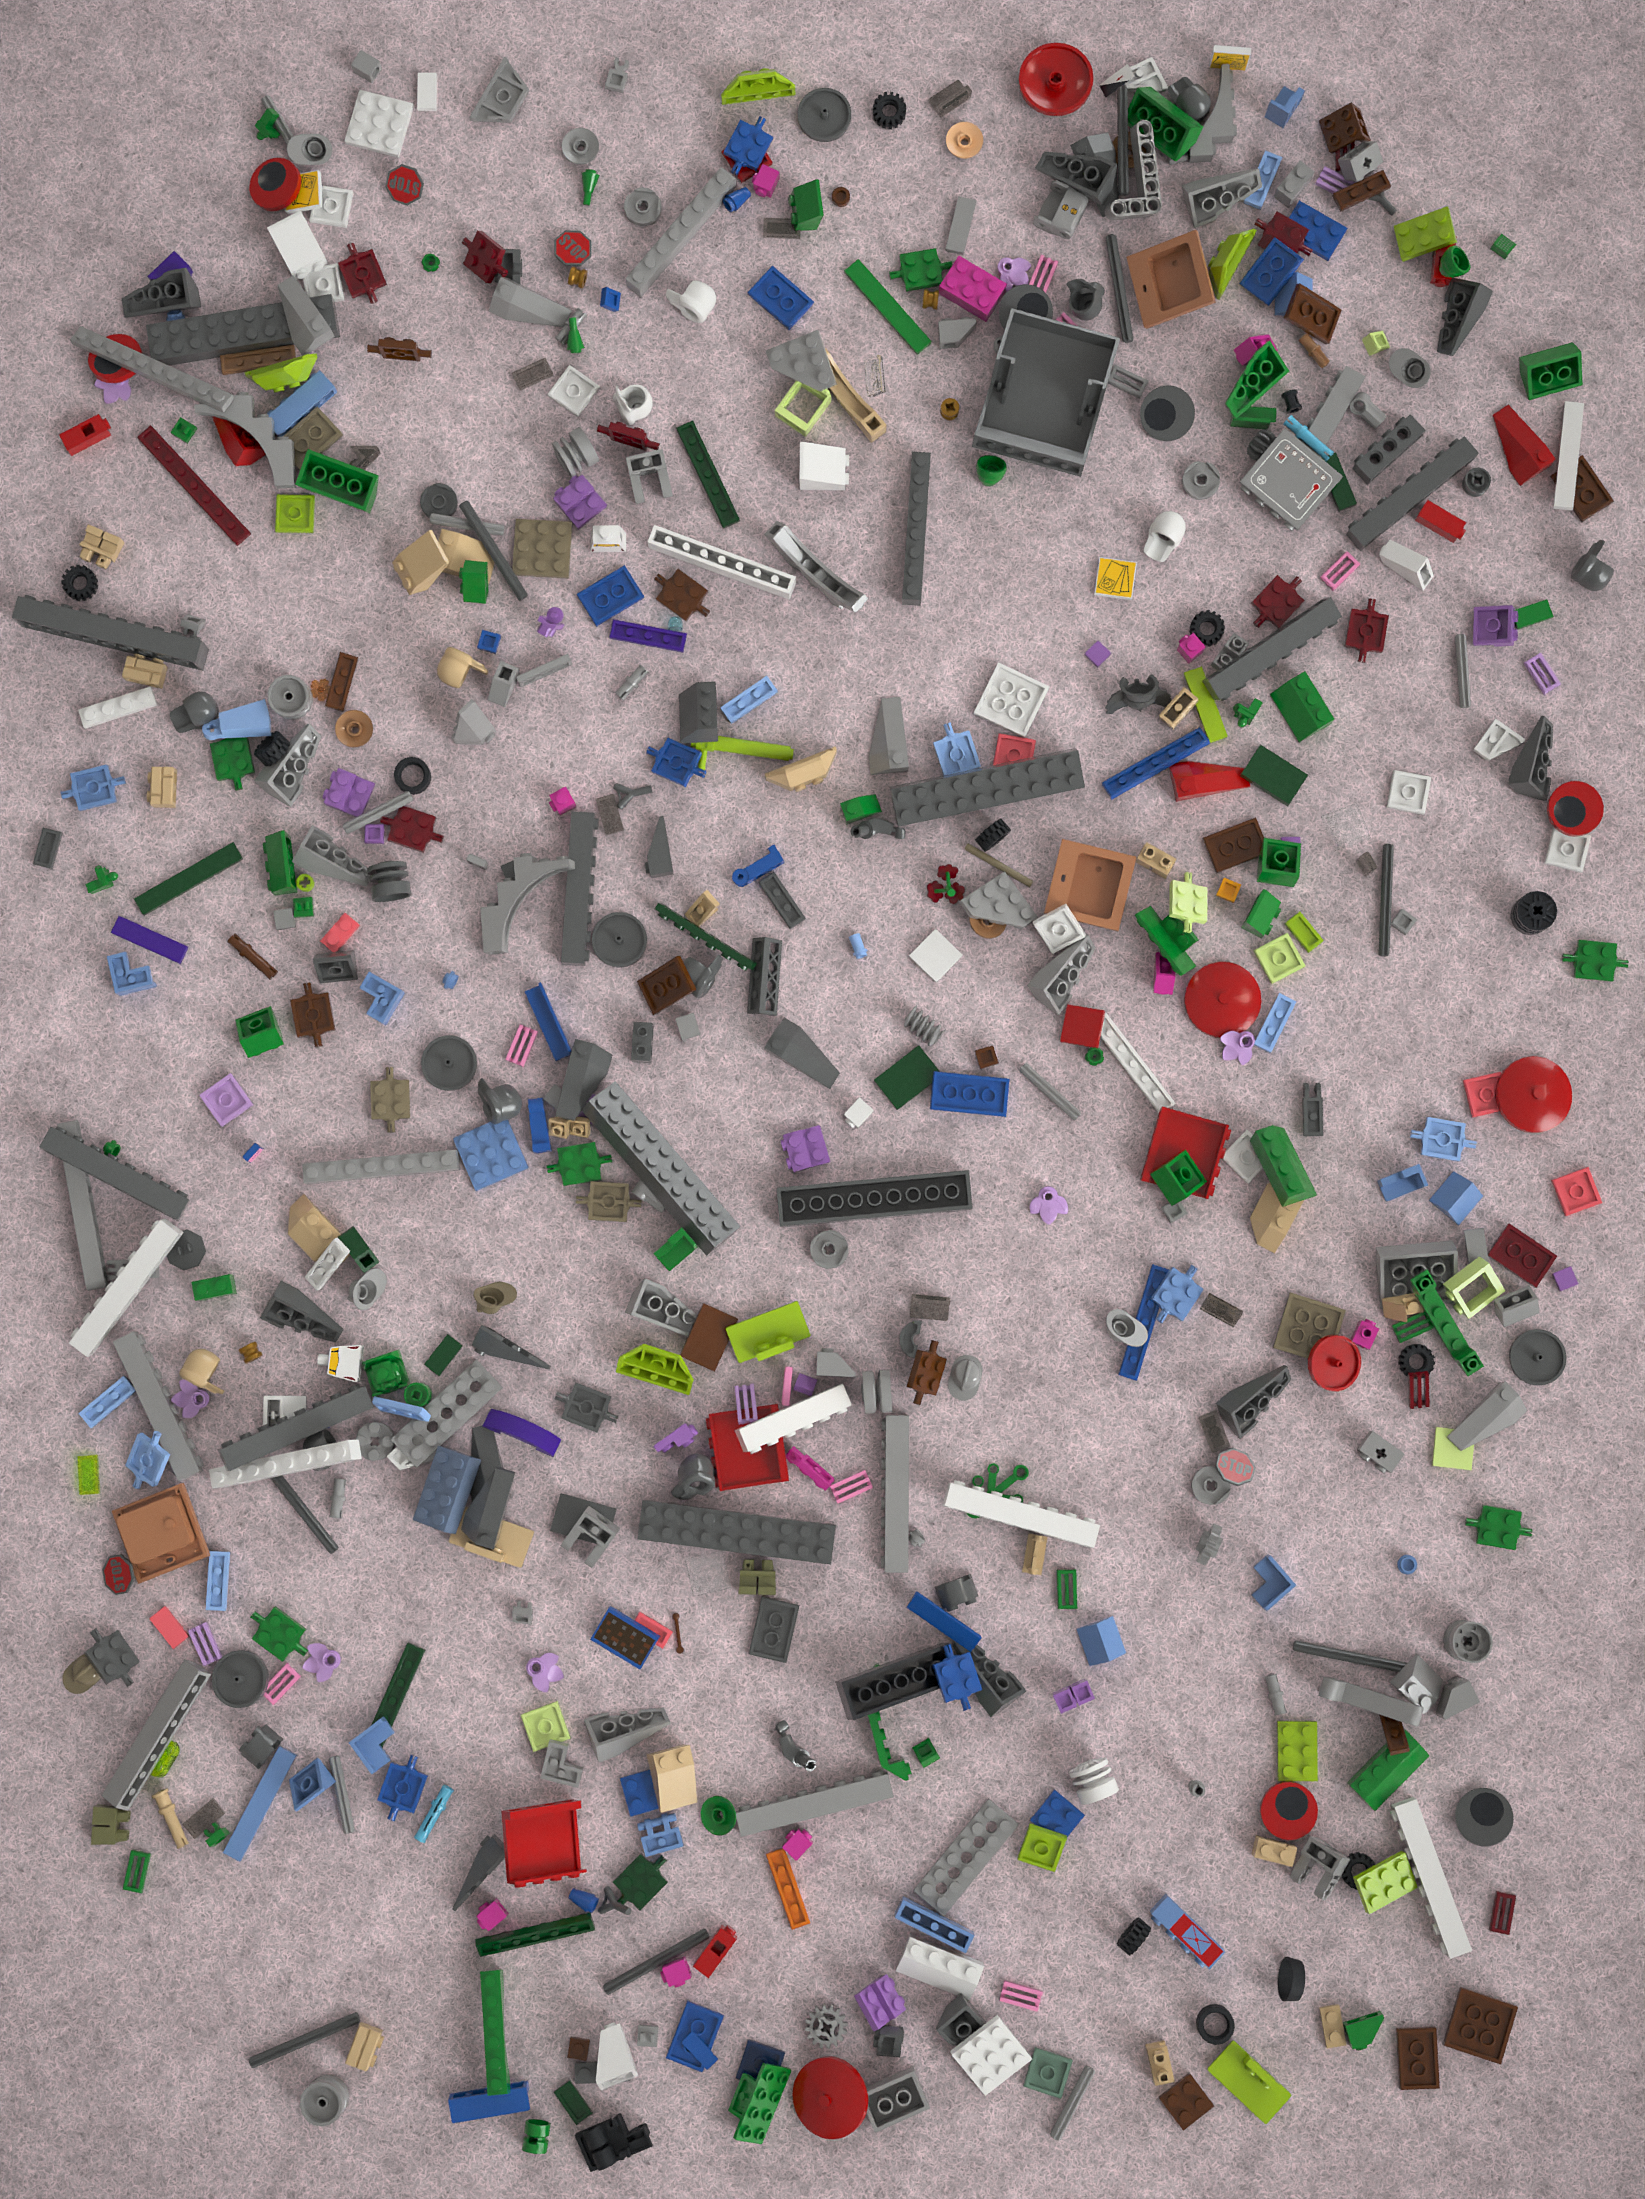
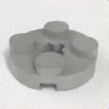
[624,187,662,226]
[1182,461,1220,500]
[810,1230,848,1269]
[355,1422,394,1461]
[1191,1466,1231,1505]

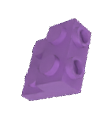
[553,475,607,530]
[1473,605,1518,647]
[322,768,375,817]
[780,1125,830,1173]
[654,1423,698,1453]
[854,1974,906,2032]

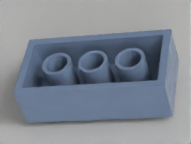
[413,1446,481,1534]

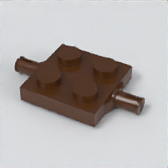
[367,337,432,362]
[654,569,710,622]
[290,982,336,1048]
[906,1340,947,1405]

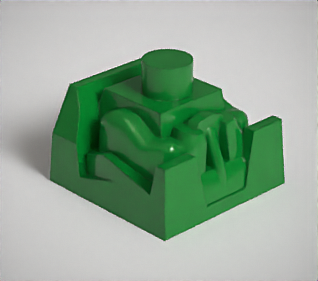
[362,1350,410,1398]

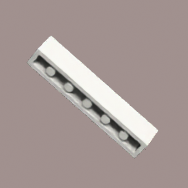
[735,1384,852,1454]

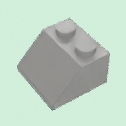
[816,1348,856,1377]
[1390,1654,1443,1714]
[1436,1676,1480,1719]

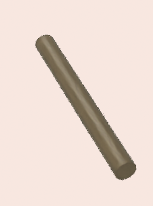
[964,843,1034,888]

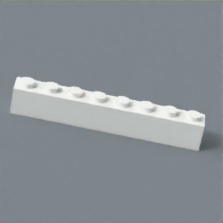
[648,525,796,600]
[69,1219,184,1357]
[209,1439,362,1489]
[942,1480,1100,1548]
[1390,1797,1472,1959]

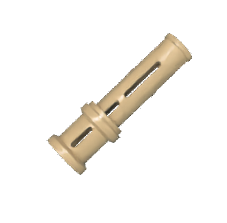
[151,1788,189,1849]

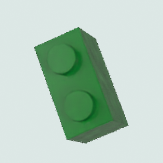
[459,560,489,604]
[191,1274,237,1301]

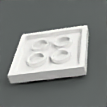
[344,90,414,158]
[974,662,1050,738]
[950,2015,1032,2096]

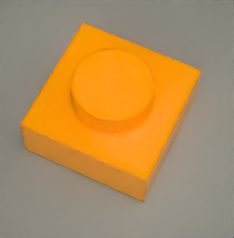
[1216,878,1241,903]

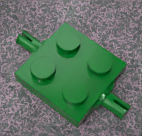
[889,248,953,292]
[210,737,255,791]
[1562,940,1629,982]
[547,1142,612,1186]
[1465,1504,1533,1550]
[250,1606,308,1662]

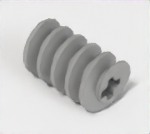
[904,1005,946,1046]

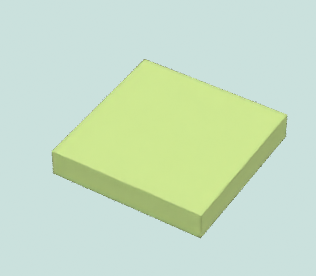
[1253,933,1305,984]
[1432,1427,1474,1470]
[521,1701,571,1752]

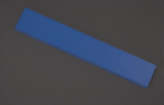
[1102,727,1210,800]
[1118,1264,1169,1381]

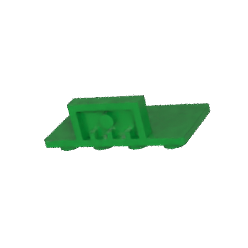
[1135,906,1199,976]
[728,2063,792,2144]

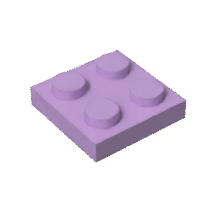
[199,1073,254,1127]

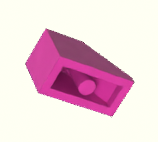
[1234,334,1278,366]
[1153,952,1176,995]

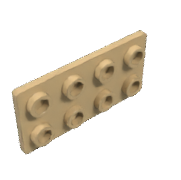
[449,1506,534,1568]

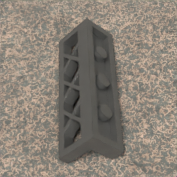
[747,937,782,1016]

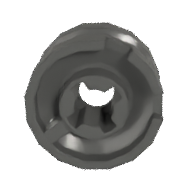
[1462,467,1491,497]

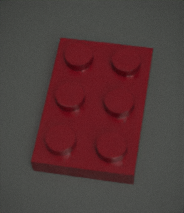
[1488,1223,1557,1288]

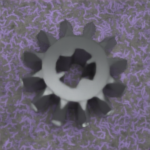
[1247,429,1277,461]

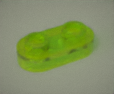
[150,1740,180,1778]

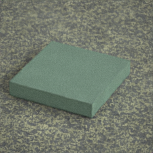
[1023,2047,1073,2099]

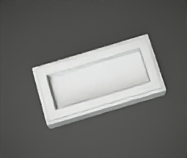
[417,73,437,111]

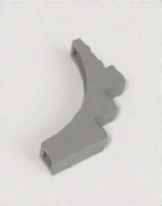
[194,392,296,489]
[764,521,868,613]
[480,853,575,955]

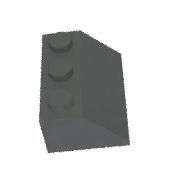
[679,681,718,743]

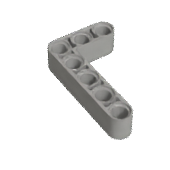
[1105,120,1162,221]
[1318,1677,1424,1727]

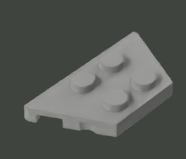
[470,57,529,123]

